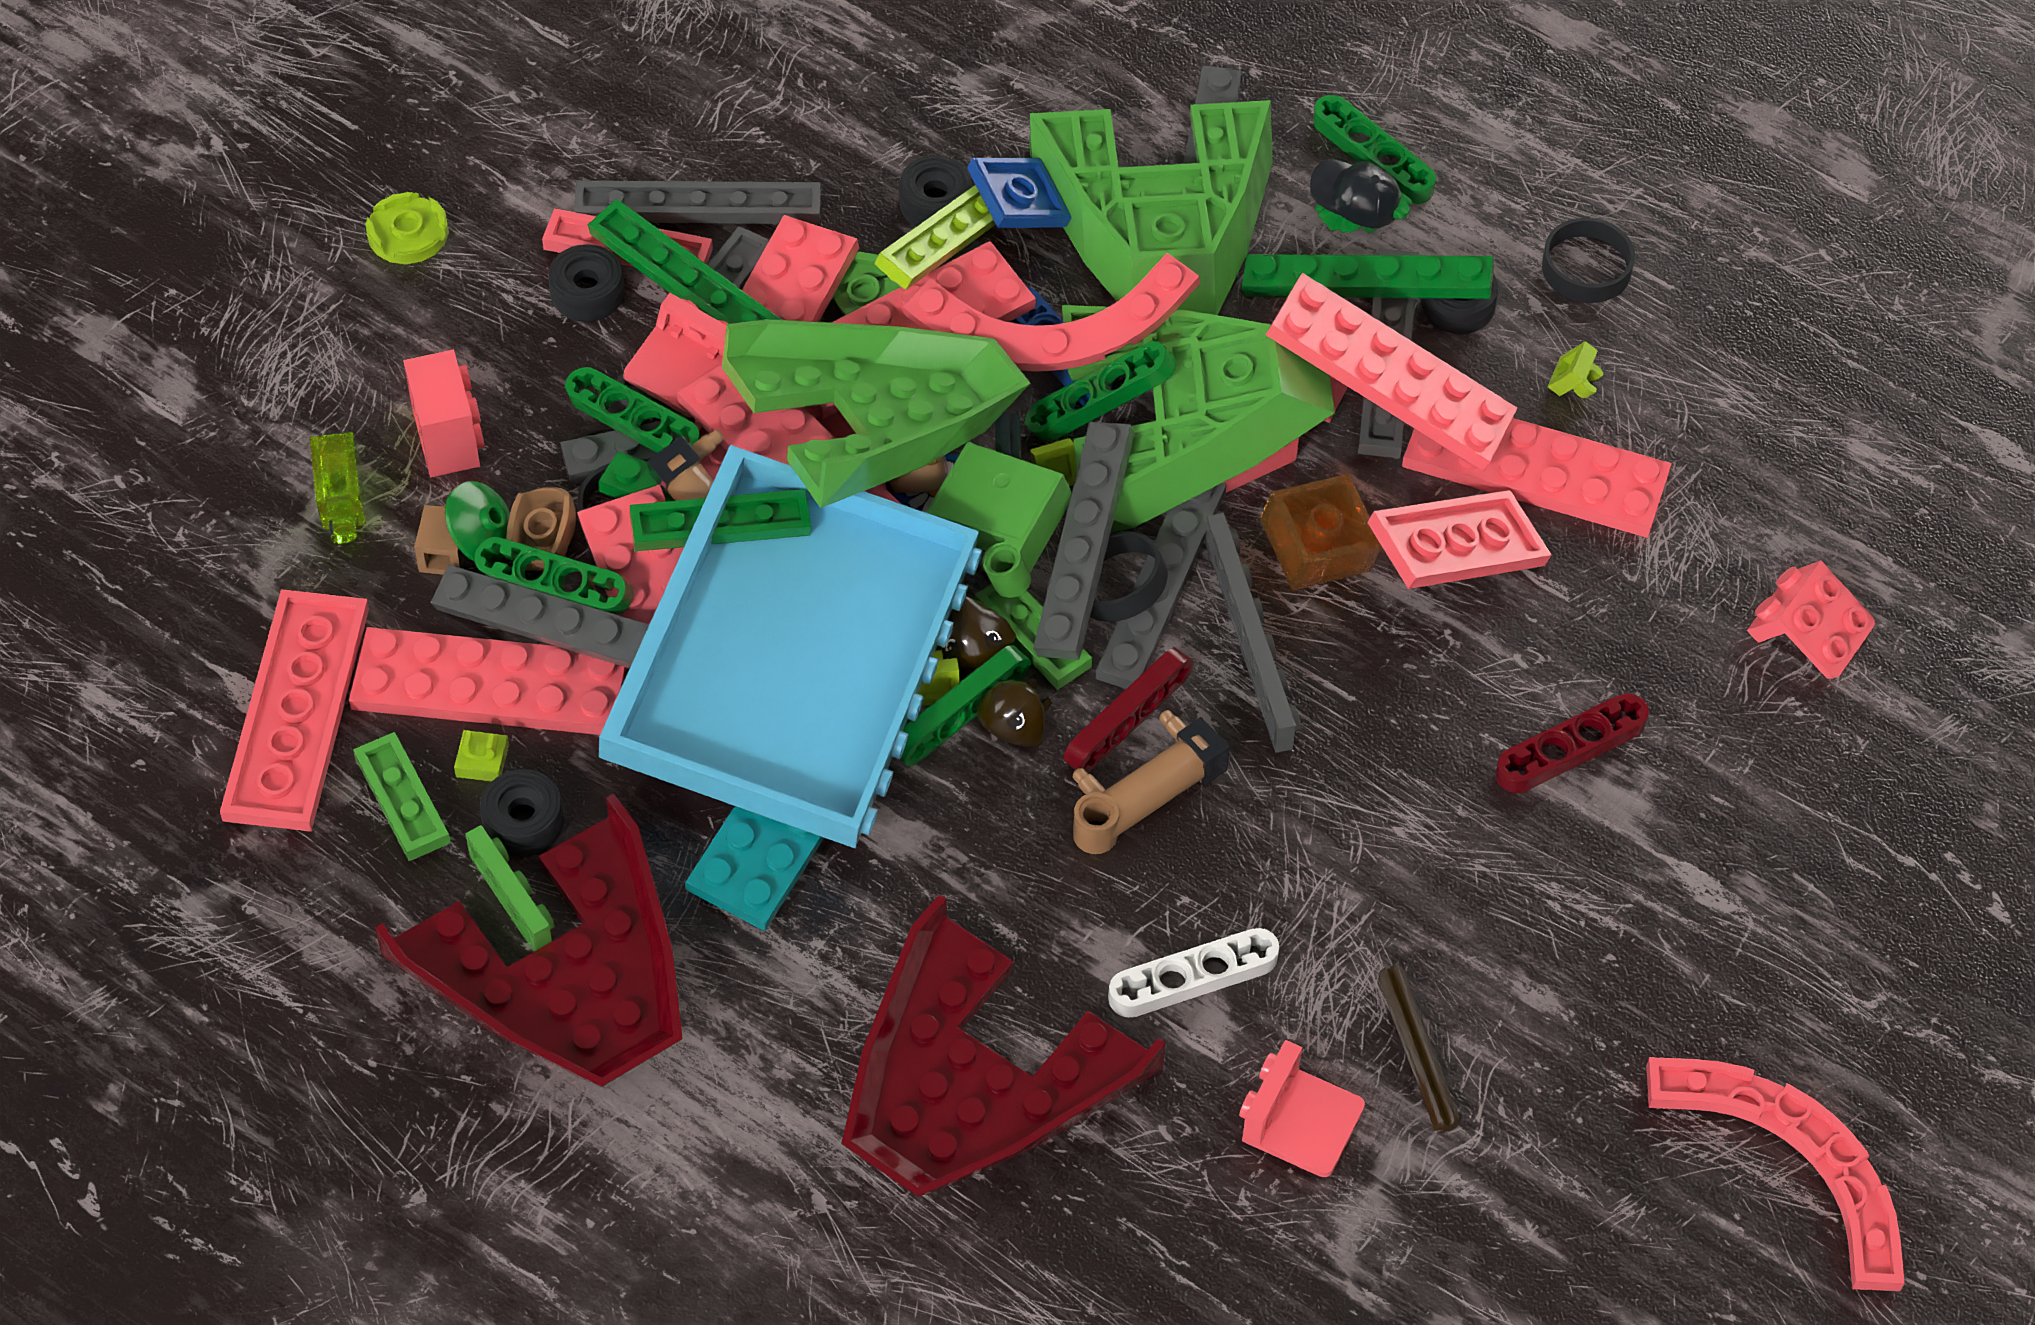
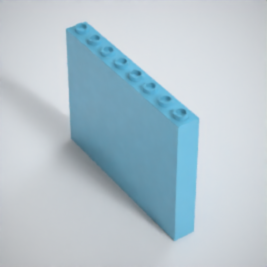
[599,445,983,848]

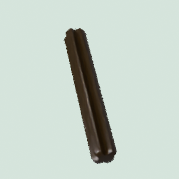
[1378,965,1460,1133]

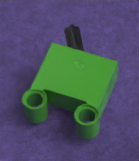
[926,411,1072,598]

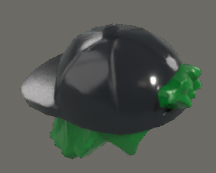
[1310,159,1412,234]

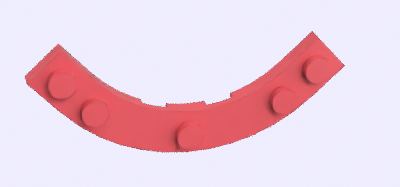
[902,253,1200,371]
[1646,1057,1904,1291]

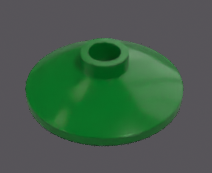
[445,481,510,564]

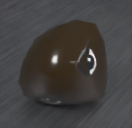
[936,596,1016,668]
[976,680,1053,747]

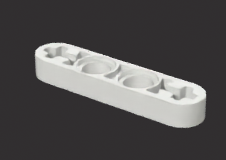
[1108,928,1279,1018]

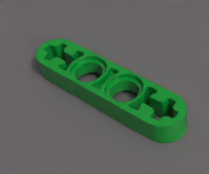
[1313,95,1436,204]
[1025,341,1176,442]
[565,367,701,453]
[474,537,633,615]
[900,645,1031,767]

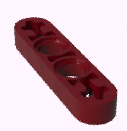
[1063,647,1194,773]
[1496,693,1649,793]

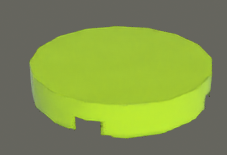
[365,192,449,264]

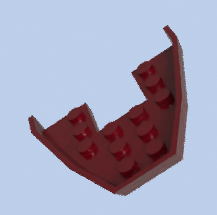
[375,794,683,1087]
[841,894,1166,1197]

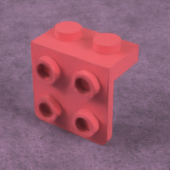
[623,293,729,418]
[1747,560,1875,679]
[1239,1040,1365,1177]

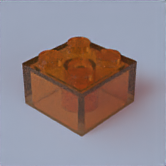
[1260,474,1382,591]

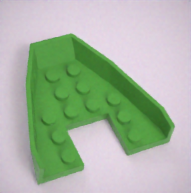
[1029,100,1273,315]
[1062,305,1335,533]
[722,319,1030,508]

